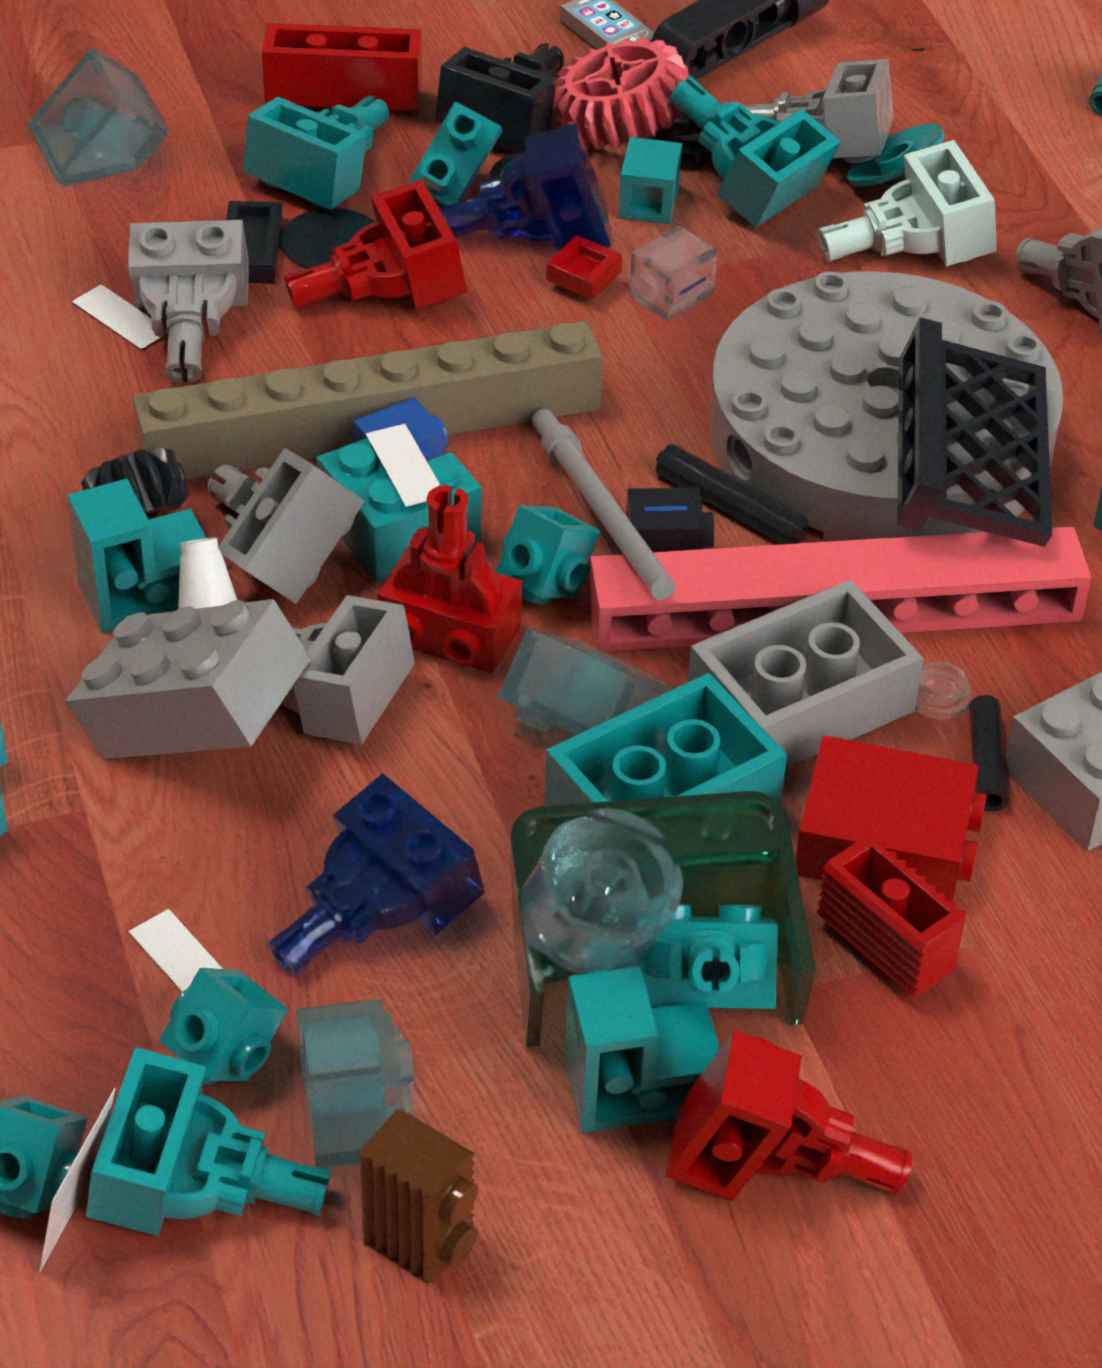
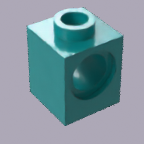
[618,137,682,224]

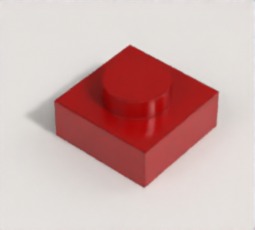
[546,235,623,300]

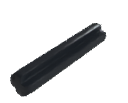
[655,444,809,545]

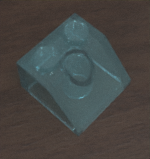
[28,47,170,186]
[497,627,678,739]

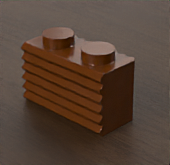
[359,1109,478,1283]

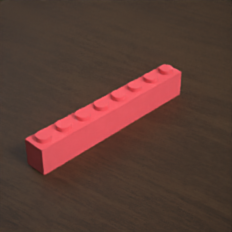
[588,527,1092,653]

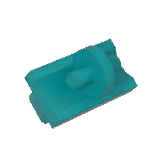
[407,101,503,213]

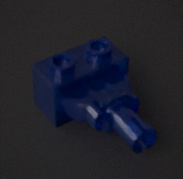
[438,123,612,253]
[266,773,485,977]

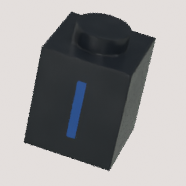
[626,487,714,552]

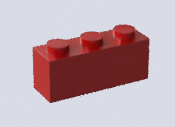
[262,23,422,112]

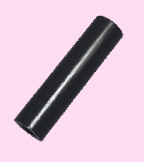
[969,695,1008,811]

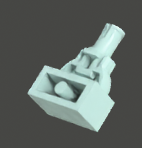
[818,140,997,267]

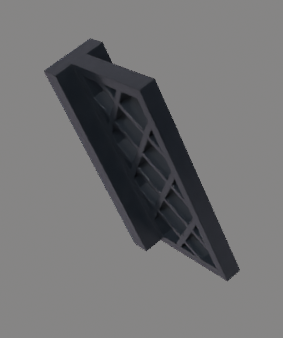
[897,317,1052,547]

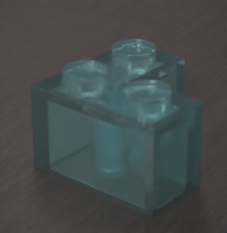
[296,999,414,1168]

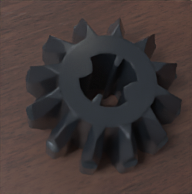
[81,446,189,520]

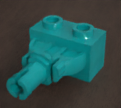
[669,76,841,228]
[243,96,389,210]
[632,903,778,1009]
[86,1047,332,1236]

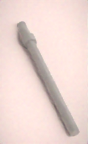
[532,409,675,600]

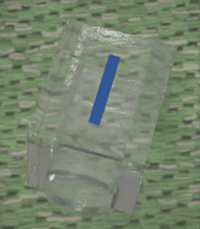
[629,225,718,322]

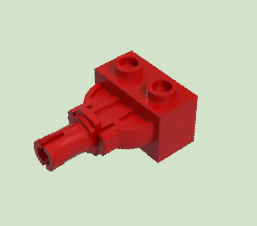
[284,179,468,310]
[377,485,522,674]
[665,1030,912,1201]

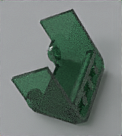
[510,791,816,1047]

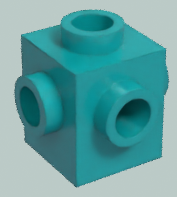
[495,505,601,604]
[158,968,289,1085]
[0,1095,88,1218]

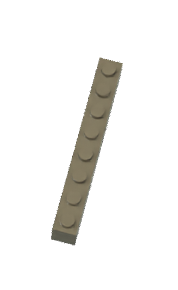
[132,321,603,480]

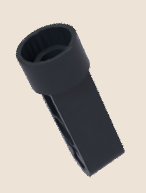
[651,0,829,79]

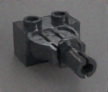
[434,43,564,153]

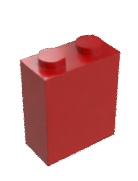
[793,735,987,901]

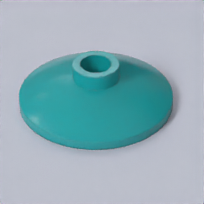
[847,123,945,187]

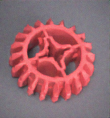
[553,37,690,149]

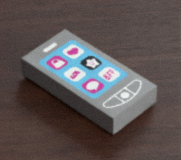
[560,0,654,50]

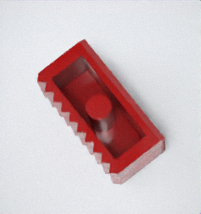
[816,835,966,997]

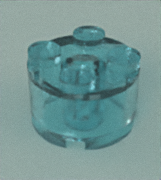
[521,808,683,974]

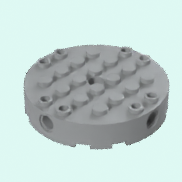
[709,271,1063,542]

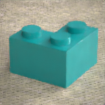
[316,438,482,582]
[67,479,206,633]
[564,966,720,1133]

